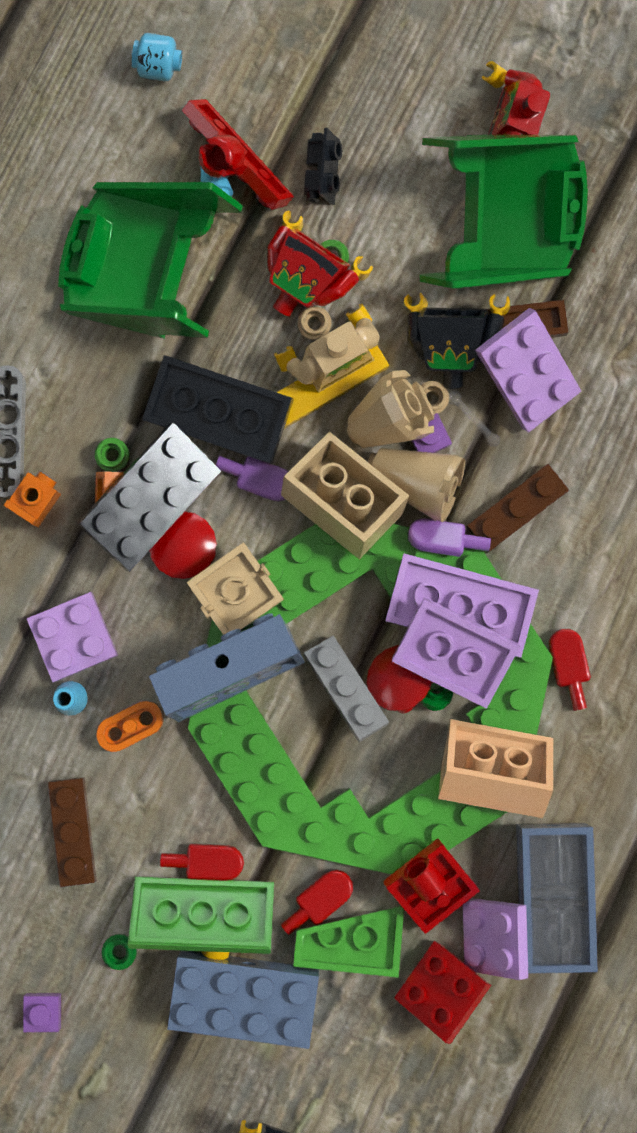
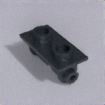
[303,128,343,205]

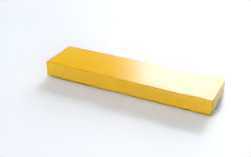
[277,345,390,429]

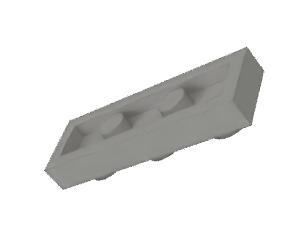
[304,635,389,742]

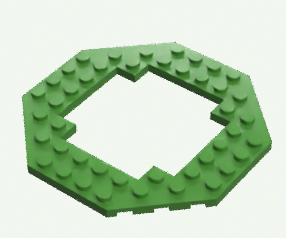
[188,524,553,874]

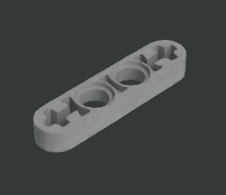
[0,365,26,499]

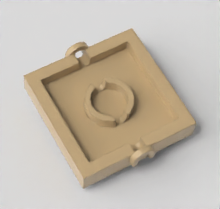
[186,542,284,635]

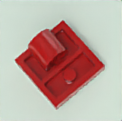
[383,838,480,934]
[394,940,492,1044]

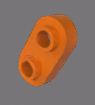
[96,701,164,752]

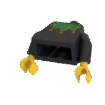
[404,292,510,389]

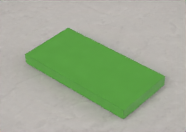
[128,877,274,954]

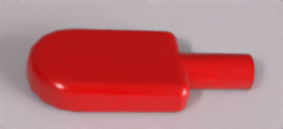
[548,629,591,711]
[160,844,244,881]
[281,869,353,935]

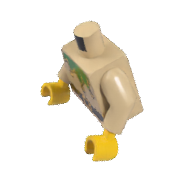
[274,303,379,392]

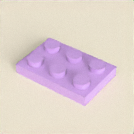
[475,308,581,432]
[392,597,520,709]

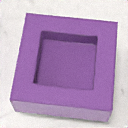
[412,413,452,453]
[23,993,61,1032]

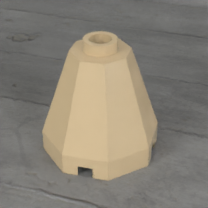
[347,370,434,448]

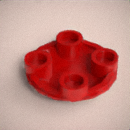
[149,511,217,579]
[367,645,433,714]

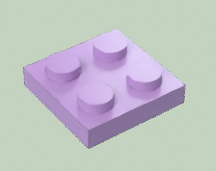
[27,592,118,682]
[463,898,528,980]

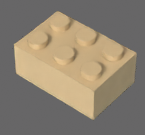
[281,432,409,560]

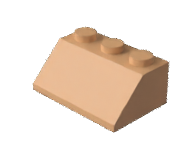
[438,719,553,818]

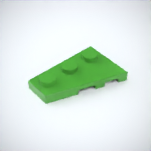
[293,906,404,978]

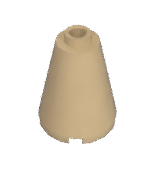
[368,448,466,522]

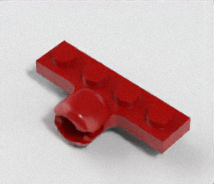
[182,99,294,210]

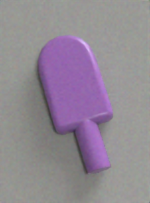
[216,456,289,502]
[407,518,491,557]

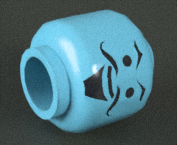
[132,33,182,81]

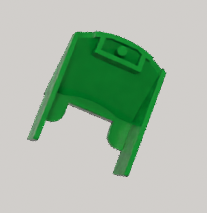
[419,135,588,288]
[58,182,243,339]

